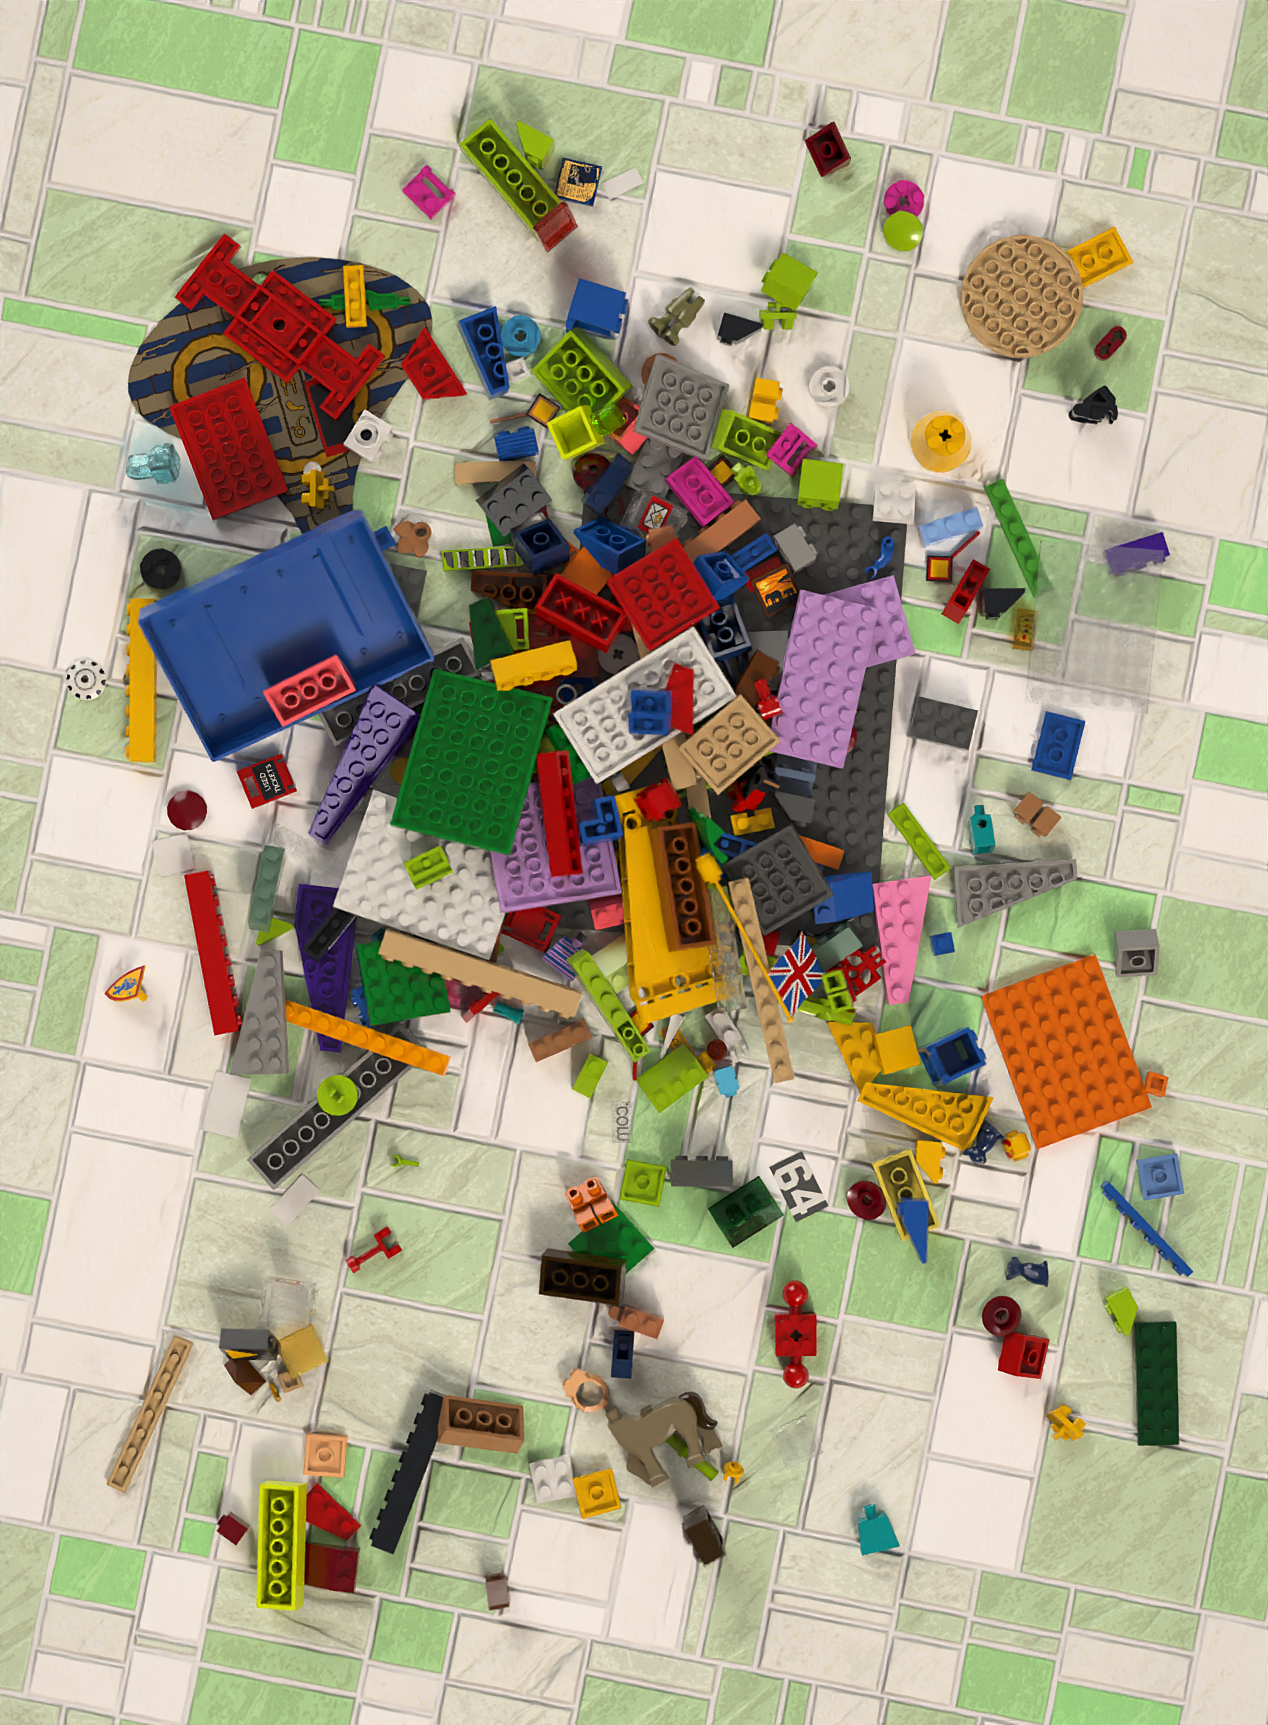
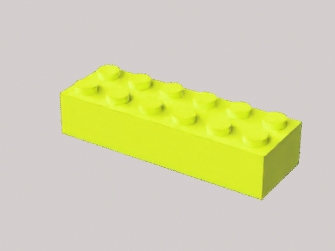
[256,1480,307,1611]

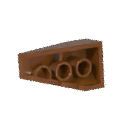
[471,570,554,615]

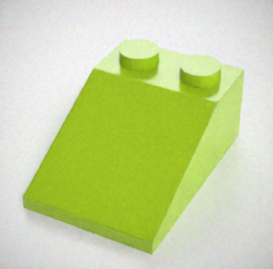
[711,409,781,471]

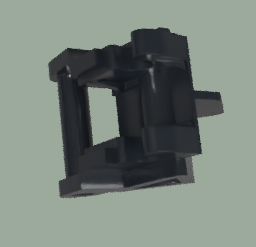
[1068,386,1118,425]

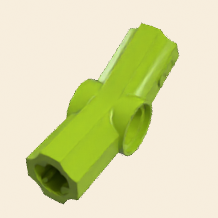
[797,996,857,1025]

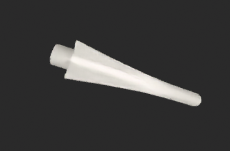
[659,1013,685,1059]

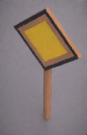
[490,393,561,429]

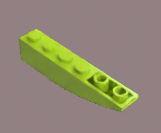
[566,949,651,1063]

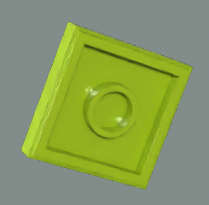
[619,1159,667,1207]

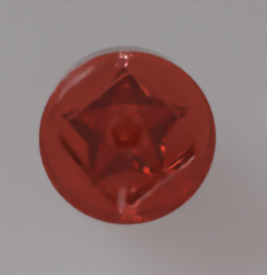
[707,1039,727,1061]

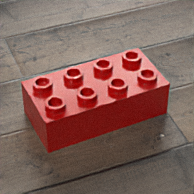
[535,573,627,654]

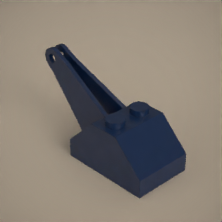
[698,594,752,686]

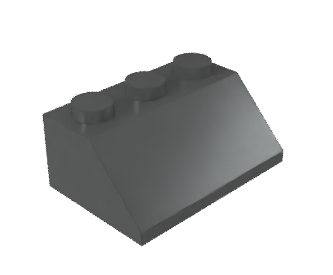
[671,1155,733,1187]

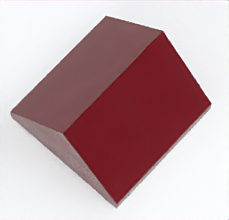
[804,122,851,177]

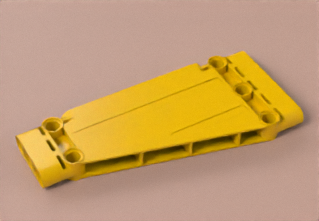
[615,783,731,1025]

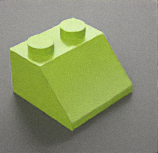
[516,120,555,170]

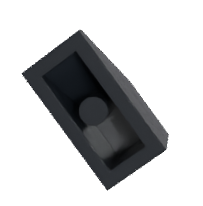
[717,312,763,346]

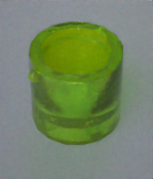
[590,402,625,437]

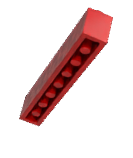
[184,870,243,1036]

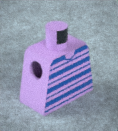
[541,931,588,982]

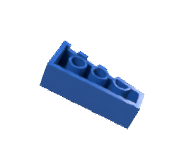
[457,306,510,400]

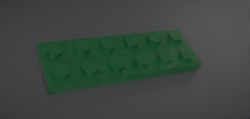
[1134,1321,1179,1446]

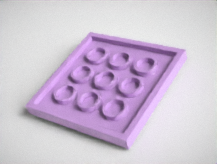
[824,575,916,668]

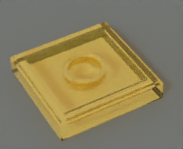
[279,1324,329,1380]

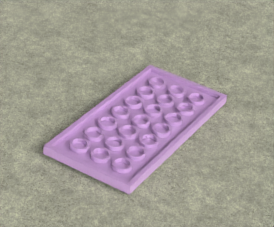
[769,590,879,769]

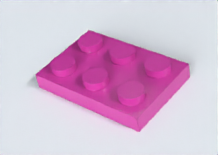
[664,456,735,528]

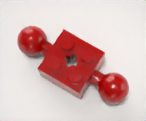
[774,1280,817,1389]

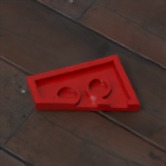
[665,663,694,735]
[306,1482,361,1541]

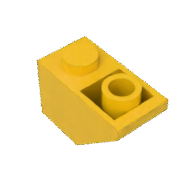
[914,1139,945,1184]

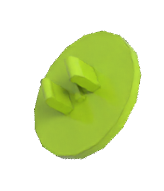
[317,1075,358,1116]

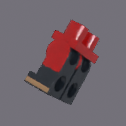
[726,756,781,814]

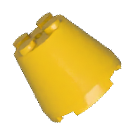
[910,411,972,473]

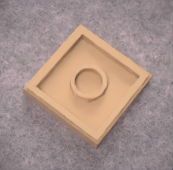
[303,1433,348,1478]

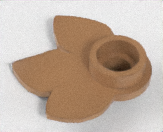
[393,521,432,558]

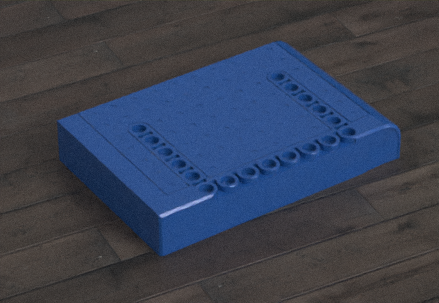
[138,510,434,762]

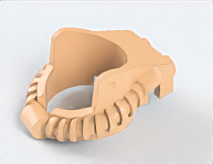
[562,1368,610,1413]

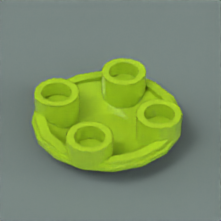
[883,210,924,251]

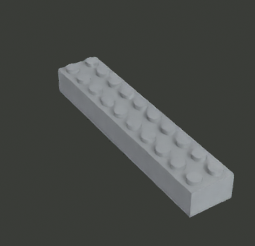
[247,1023,422,1190]

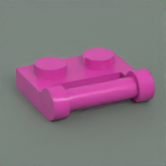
[402,165,456,220]
[765,423,818,478]

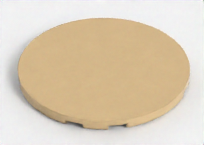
[960,235,1083,358]

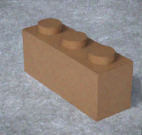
[528,1019,593,1062]

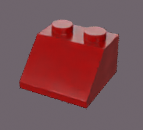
[997,1331,1050,1379]

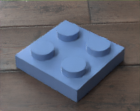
[1136,1153,1184,1201]

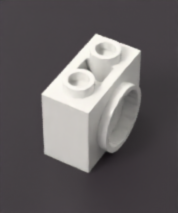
[343,410,394,463]

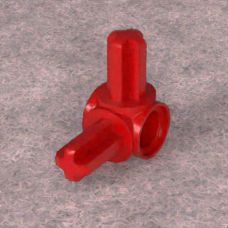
[754,679,783,721]

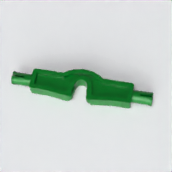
[319,290,411,311]

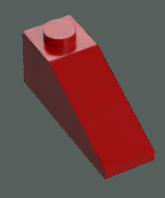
[941,559,990,624]

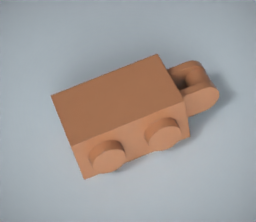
[608,1304,664,1339]

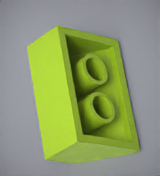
[636,1043,709,1113]

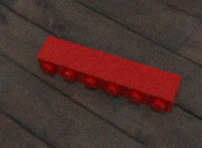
[536,751,583,878]

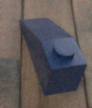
[581,453,634,514]

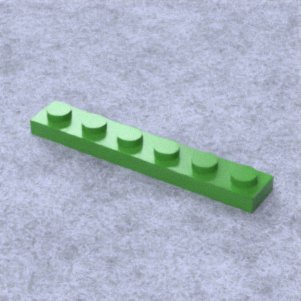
[984,479,1053,598]

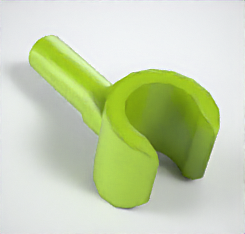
[390,1155,419,1167]

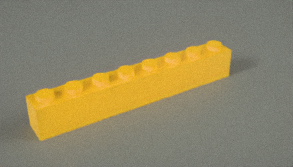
[126,598,157,763]

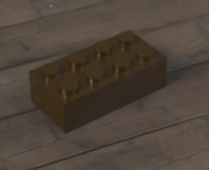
[539,1248,627,1306]
[681,1505,726,1567]

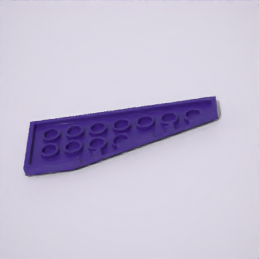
[294,884,357,1053]

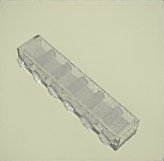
[707,886,747,1012]

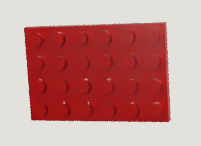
[169,377,289,521]

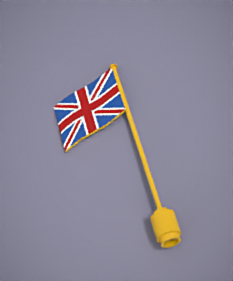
[695,853,825,1023]

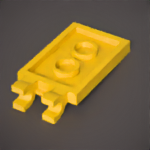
[1066,227,1133,289]

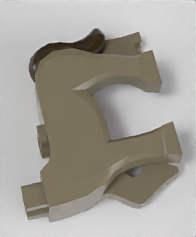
[606,1391,723,1488]

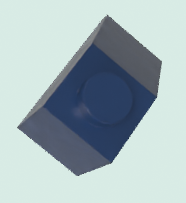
[611,1330,635,1379]

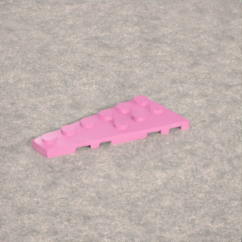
[872,875,932,1005]

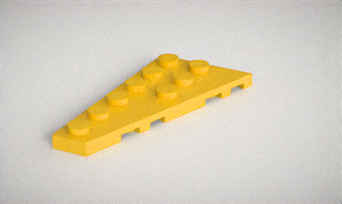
[857,1082,994,1151]

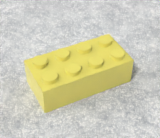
[871,1148,940,1241]

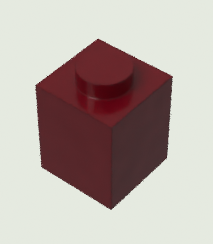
[217,1512,250,1545]

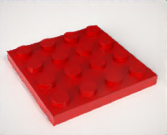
[606,537,720,651]

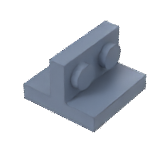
[770,753,817,798]

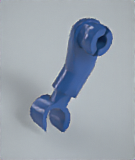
[864,536,895,579]

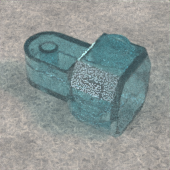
[126,443,180,484]

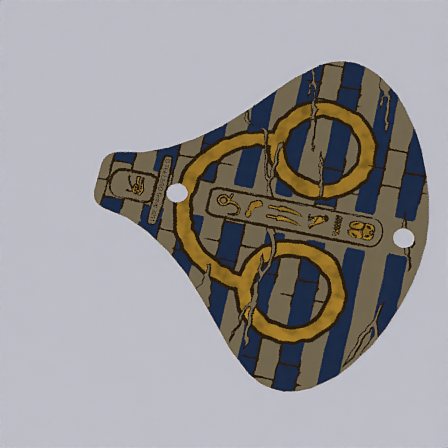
[128,258,432,534]

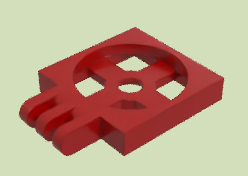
[828,945,886,996]

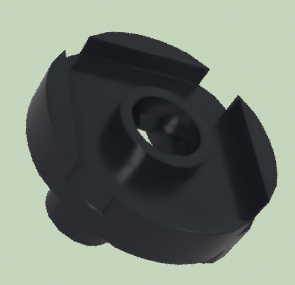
[140,548,181,590]

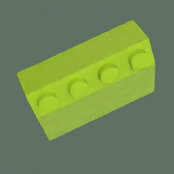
[531,326,634,421]

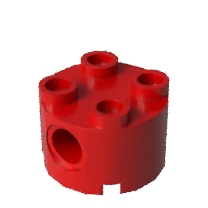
[633,778,682,822]

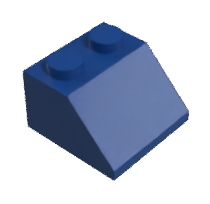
[693,550,750,601]

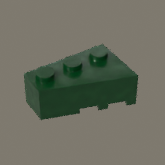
[469,596,515,671]

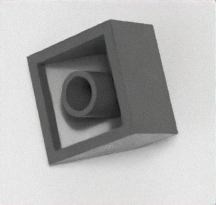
[773,791,816,828]

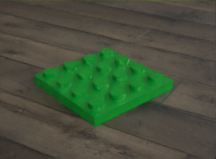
[355,935,451,1026]

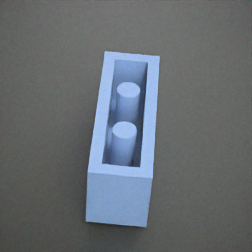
[917,507,984,548]

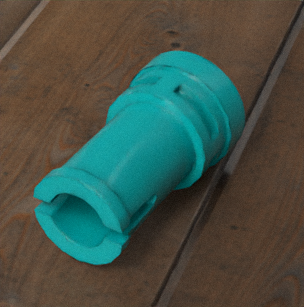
[493,1000,525,1025]

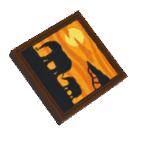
[750,563,800,618]

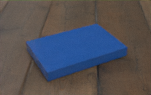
[1031,711,1086,780]

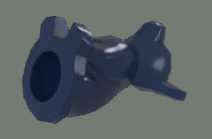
[963,1120,1005,1164]
[1006,1257,1049,1287]

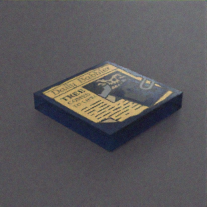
[554,158,602,207]

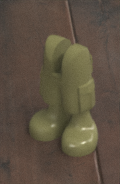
[647,287,705,346]

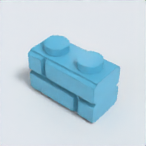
[713,1065,740,1098]

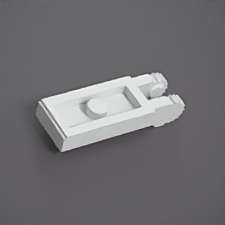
[705,1005,750,1063]

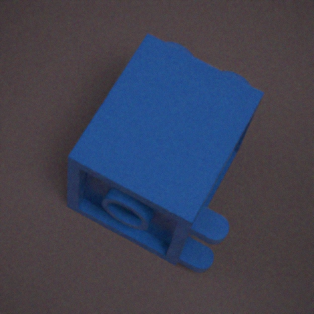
[565,278,629,338]
[917,1027,986,1086]

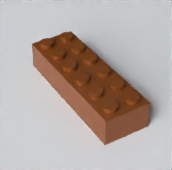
[649,822,716,952]

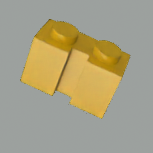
[749,377,783,425]
[730,808,775,836]

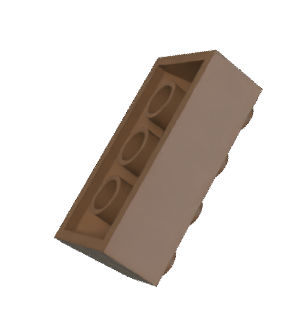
[438,1395,524,1454]

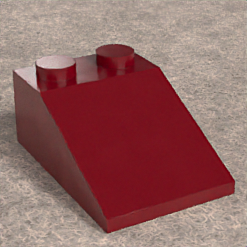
[304,1541,361,1593]

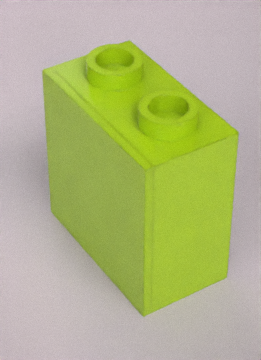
[761,252,818,311]
[797,459,843,511]

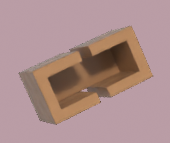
[1012,792,1061,837]

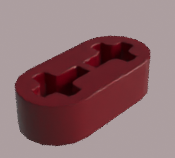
[1094,326,1127,361]

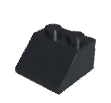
[980,588,1025,620]

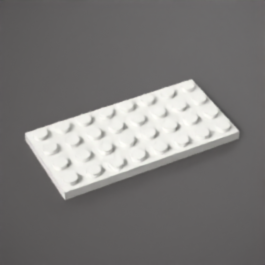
[553,627,737,784]

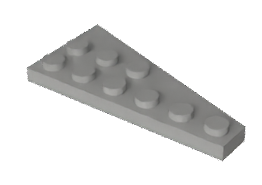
[953,859,1077,928]
[229,950,289,1075]

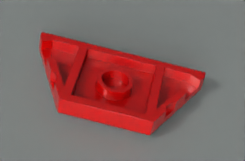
[401,327,467,400]

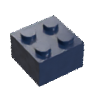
[514,518,570,576]

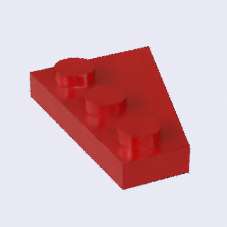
[462,991,499,1023]

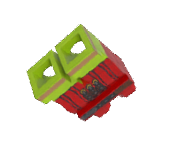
[821,965,857,1014]

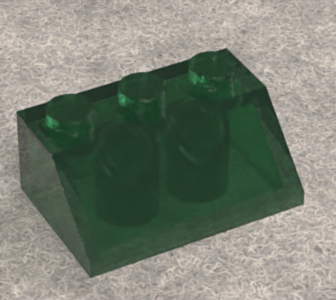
[708,1176,784,1248]

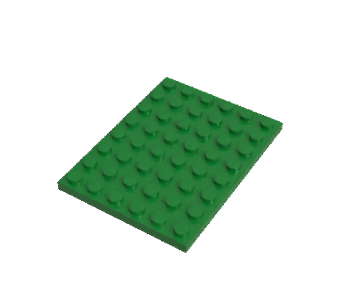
[390,669,553,856]

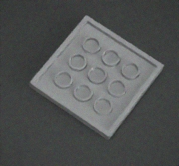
[633,355,730,461]

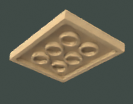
[678,694,781,794]

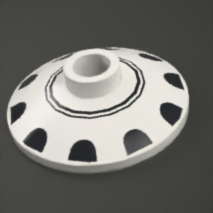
[66,660,107,700]

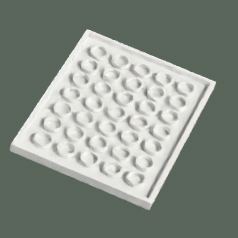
[333,790,505,960]

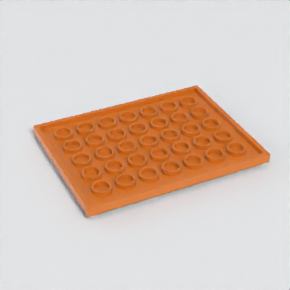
[980,954,1152,1150]

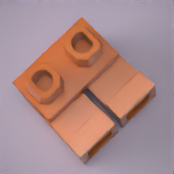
[565,1177,618,1233]

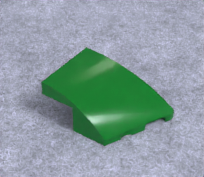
[688,807,728,865]

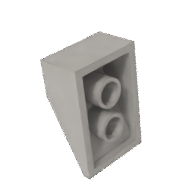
[747,631,788,692]

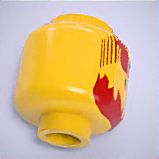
[1001,1130,1031,1162]

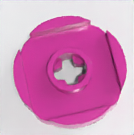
[884,180,924,217]

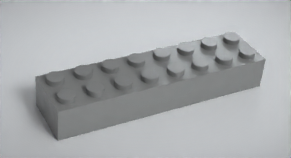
[318,637,482,748]

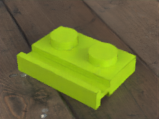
[403,846,453,890]

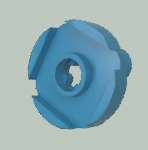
[500,315,541,357]

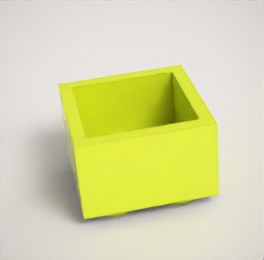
[547,405,605,460]

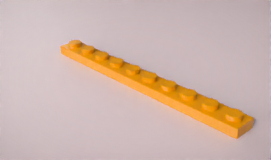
[285,999,451,1076]

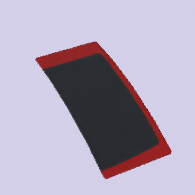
[304,379,355,457]

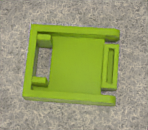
[496,608,530,651]

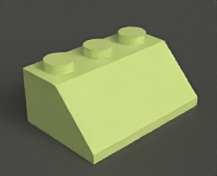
[591,933,629,994]

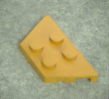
[827,1022,881,1093]

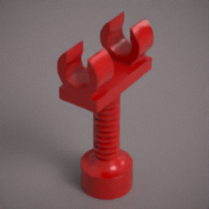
[345,1226,402,1273]

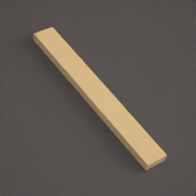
[106,1335,194,1493]

